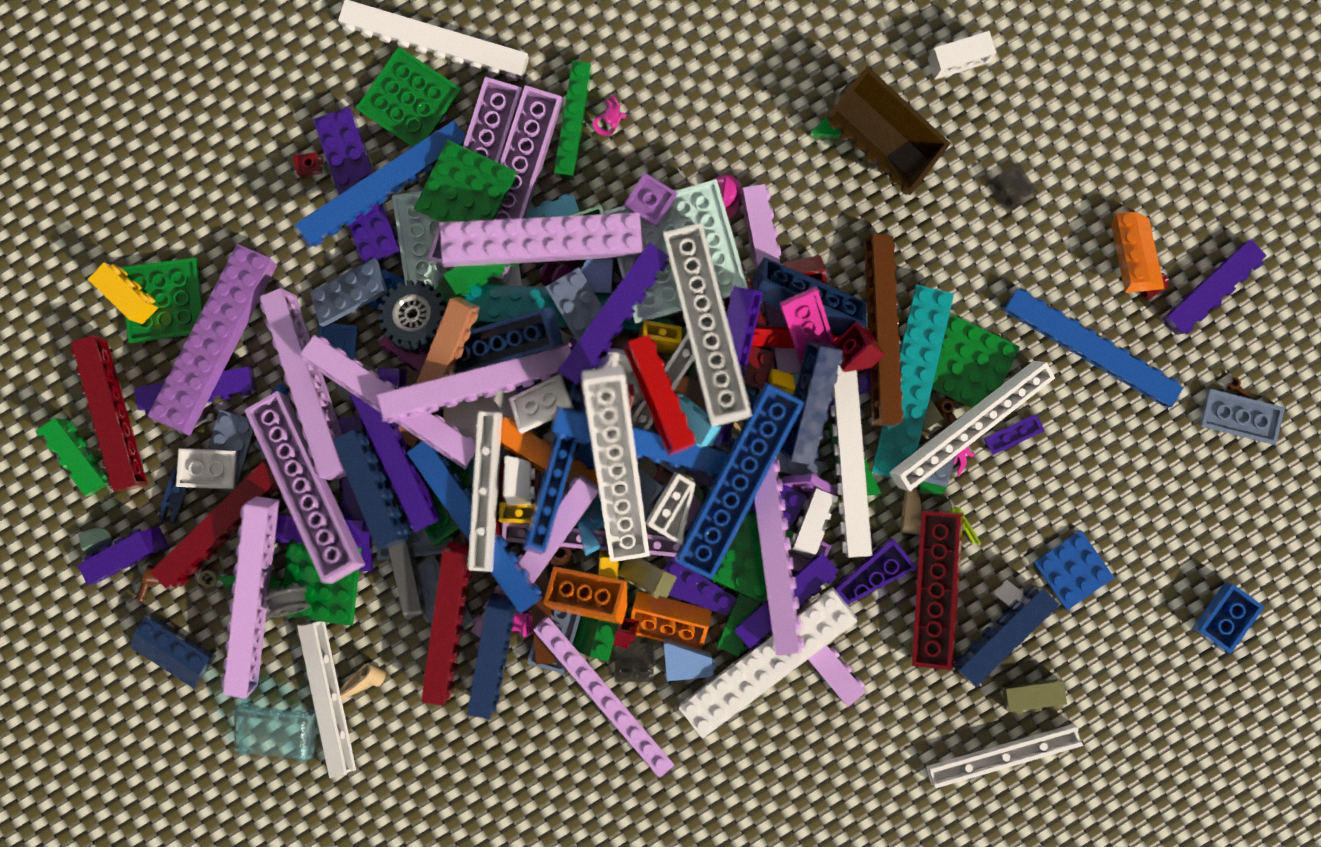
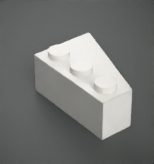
[645,472,695,545]
[790,489,838,559]

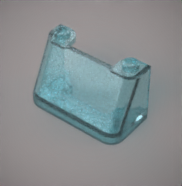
[234,702,318,762]

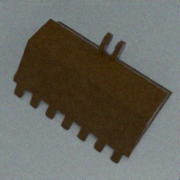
[825,65,951,196]

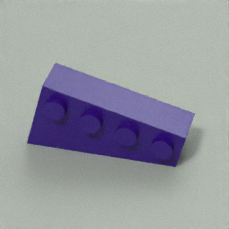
[78,527,169,586]
[831,538,918,605]
[663,556,737,615]

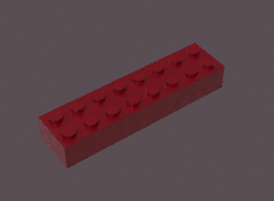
[71,335,148,492]
[150,462,281,589]
[912,509,964,670]
[421,541,472,706]

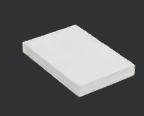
[509,374,574,434]
[176,448,238,489]

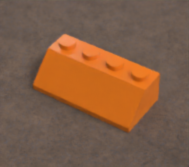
[1111,212,1164,293]
[543,566,627,624]
[630,591,712,649]

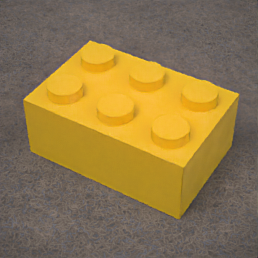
[88,263,159,324]

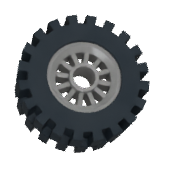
[378,280,448,354]

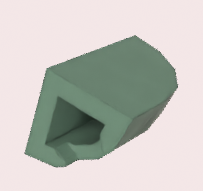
[78,528,113,556]

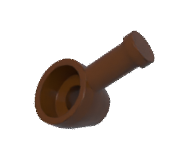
[936,398,957,424]
[135,565,159,601]

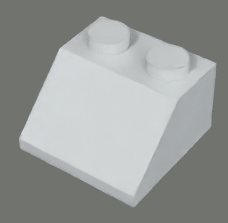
[504,456,535,505]

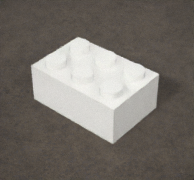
[927,30,996,80]

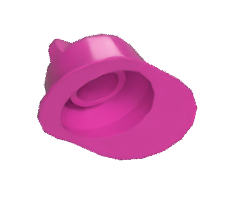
[716,175,741,219]

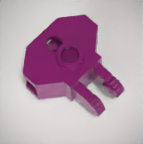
[541,260,581,287]

